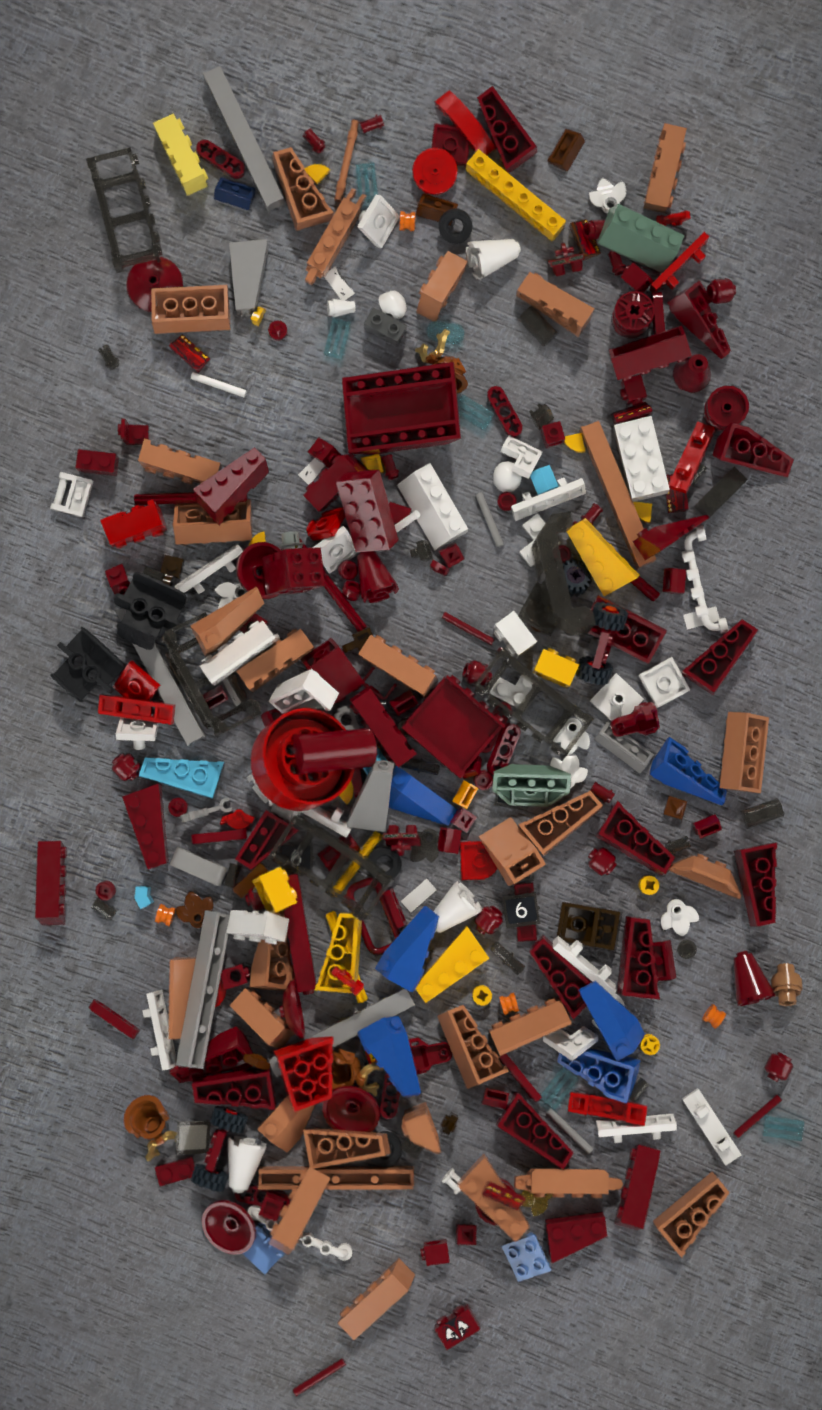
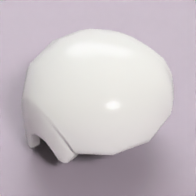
[379,290,407,319]
[493,461,522,492]

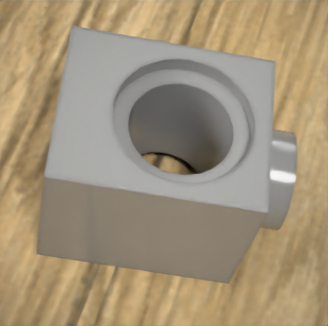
[334,706,360,730]

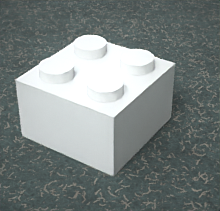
[493,611,537,659]

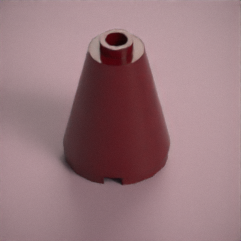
[673,354,711,393]
[357,551,399,603]
[733,951,775,1006]

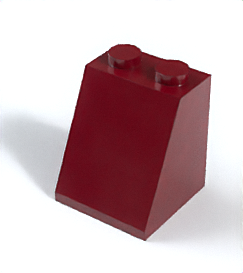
[300,637,364,705]

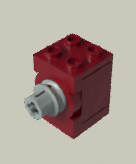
[262,531,325,595]

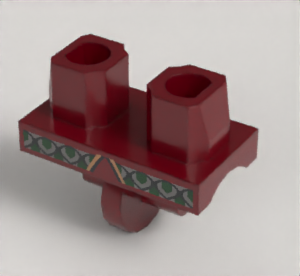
[548,243,584,277]
[383,825,421,856]

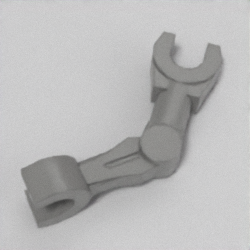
[180,798,233,823]

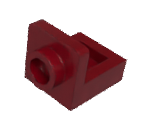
[308,437,342,469]
[105,564,130,596]

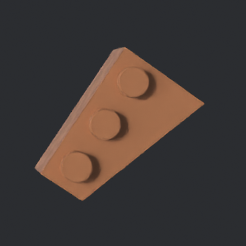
[416,251,468,323]

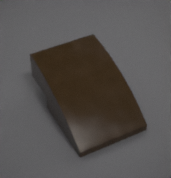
[557,902,623,950]

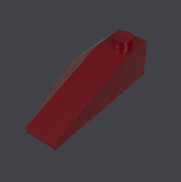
[667,280,731,359]
[712,422,794,478]
[633,515,709,560]
[170,1026,253,1083]

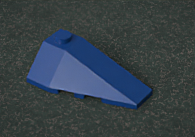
[649,737,727,805]
[389,766,458,826]
[375,906,439,992]
[579,981,645,1061]
[357,1016,421,1097]
[557,1048,641,1103]

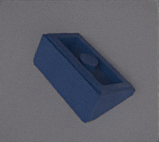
[214,177,256,210]

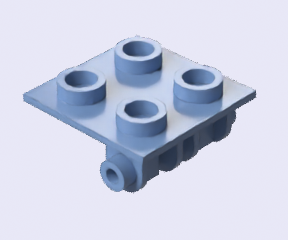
[242,1222,286,1274]
[502,1232,551,1282]

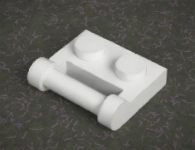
[50,472,93,518]

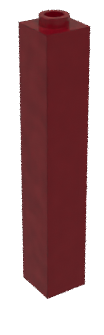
[284,873,317,995]

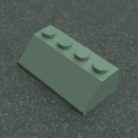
[597,204,684,274]

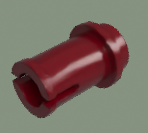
[360,114,385,134]
[302,128,326,153]
[607,251,627,276]
[381,454,399,480]
[580,503,603,525]
[590,781,615,803]

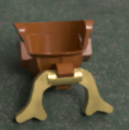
[415,329,468,394]
[332,1049,384,1097]
[124,1095,179,1161]

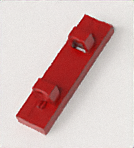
[649,232,710,292]
[668,422,715,494]
[98,694,175,725]

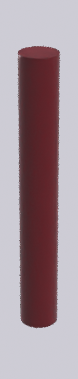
[442,612,495,646]
[733,1095,782,1138]
[292,1358,346,1396]

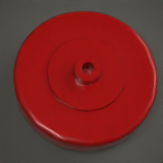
[412,148,458,195]

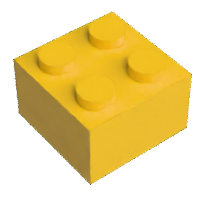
[532,648,579,689]
[252,867,297,914]

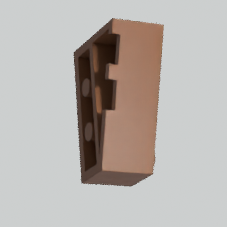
[229,988,294,1049]

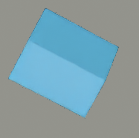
[530,465,559,495]
[134,886,154,909]

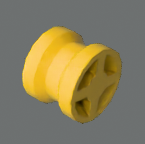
[638,875,659,895]
[472,985,492,1006]
[639,1034,660,1055]

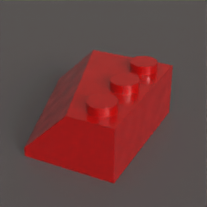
[100,499,167,549]
[274,1037,334,1112]

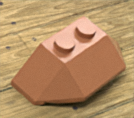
[668,854,741,899]

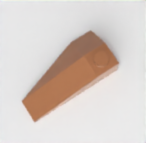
[190,587,264,657]
[257,1095,316,1153]

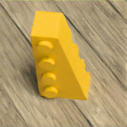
[566,518,640,596]
[315,912,362,993]
[415,925,489,1003]

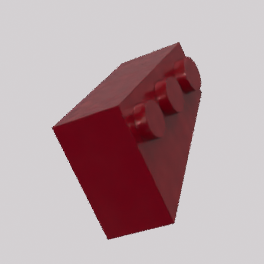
[303,454,367,512]
[235,810,300,870]
[545,1212,607,1264]

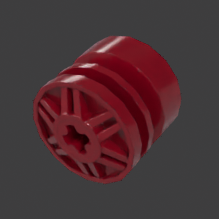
[611,291,655,339]

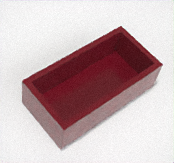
[609,326,692,381]
[336,469,398,552]

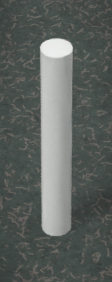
[191,372,247,397]
[395,510,420,532]

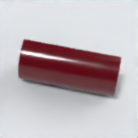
[581,595,667,664]
[292,728,377,774]

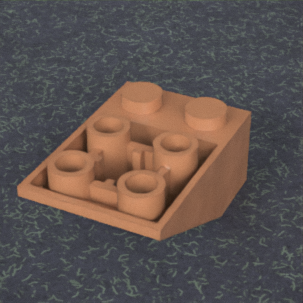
[479,817,546,886]

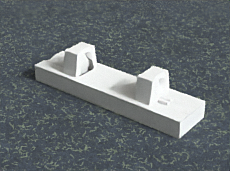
[511,478,586,521]
[175,543,243,594]
[300,807,352,838]
[553,936,616,996]
[142,990,177,1071]
[682,1088,741,1166]
[596,1114,677,1143]

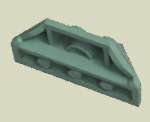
[492,764,571,807]

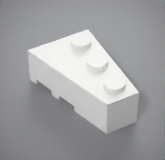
[269,669,339,714]
[226,910,289,945]

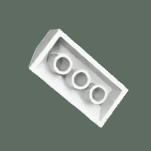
[397,463,468,551]
[200,621,277,686]

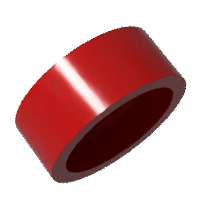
[251,708,355,811]

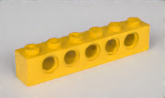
[466,149,566,242]

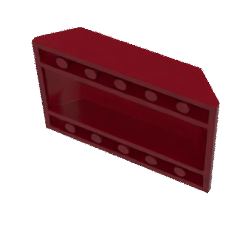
[342,362,461,455]

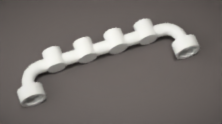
[681,525,729,634]
[248,1205,352,1261]

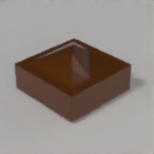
[663,796,687,820]
[243,1054,271,1070]

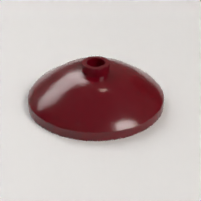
[126,256,183,312]
[237,542,281,599]
[279,980,305,1039]
[322,1086,380,1132]
[202,1200,256,1255]

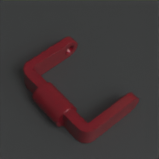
[362,667,397,700]

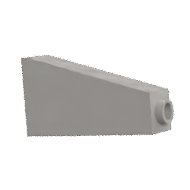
[229,239,269,317]
[347,760,394,832]

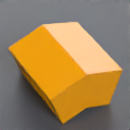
[452,780,478,809]

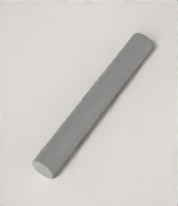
[475,492,504,548]
[546,1108,593,1154]

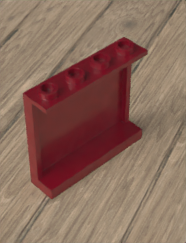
[400,675,506,779]

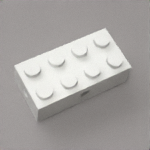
[613,416,670,502]

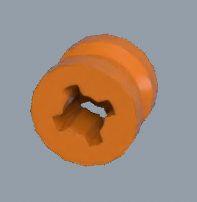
[399,211,416,231]
[155,904,176,927]
[499,992,519,1015]
[702,1004,726,1029]

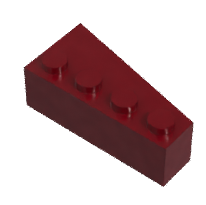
[122,783,169,870]
[617,916,660,1000]
[614,1144,661,1230]

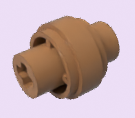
[771,963,803,1006]

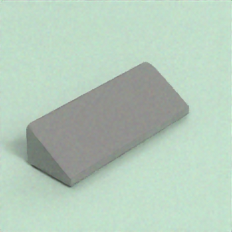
[595,721,654,773]

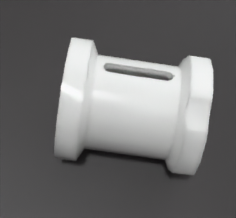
[441,1168,461,1194]

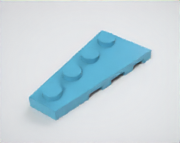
[139,758,224,799]

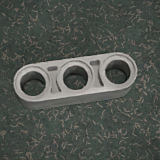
[170,846,228,886]

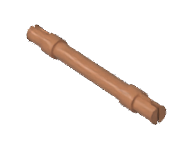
[334,120,359,202]

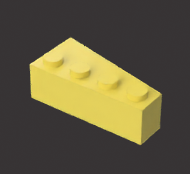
[153,114,208,196]

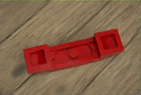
[435,90,496,155]
[568,1092,648,1126]

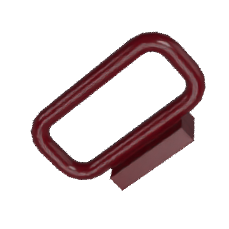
[346,878,407,955]

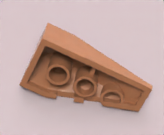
[250,910,295,991]

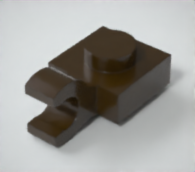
[160,555,184,586]
[342,627,374,653]
[440,1112,458,1135]

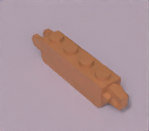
[305,189,367,285]
[514,1168,623,1198]

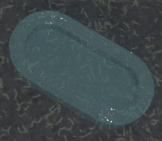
[427,321,464,344]

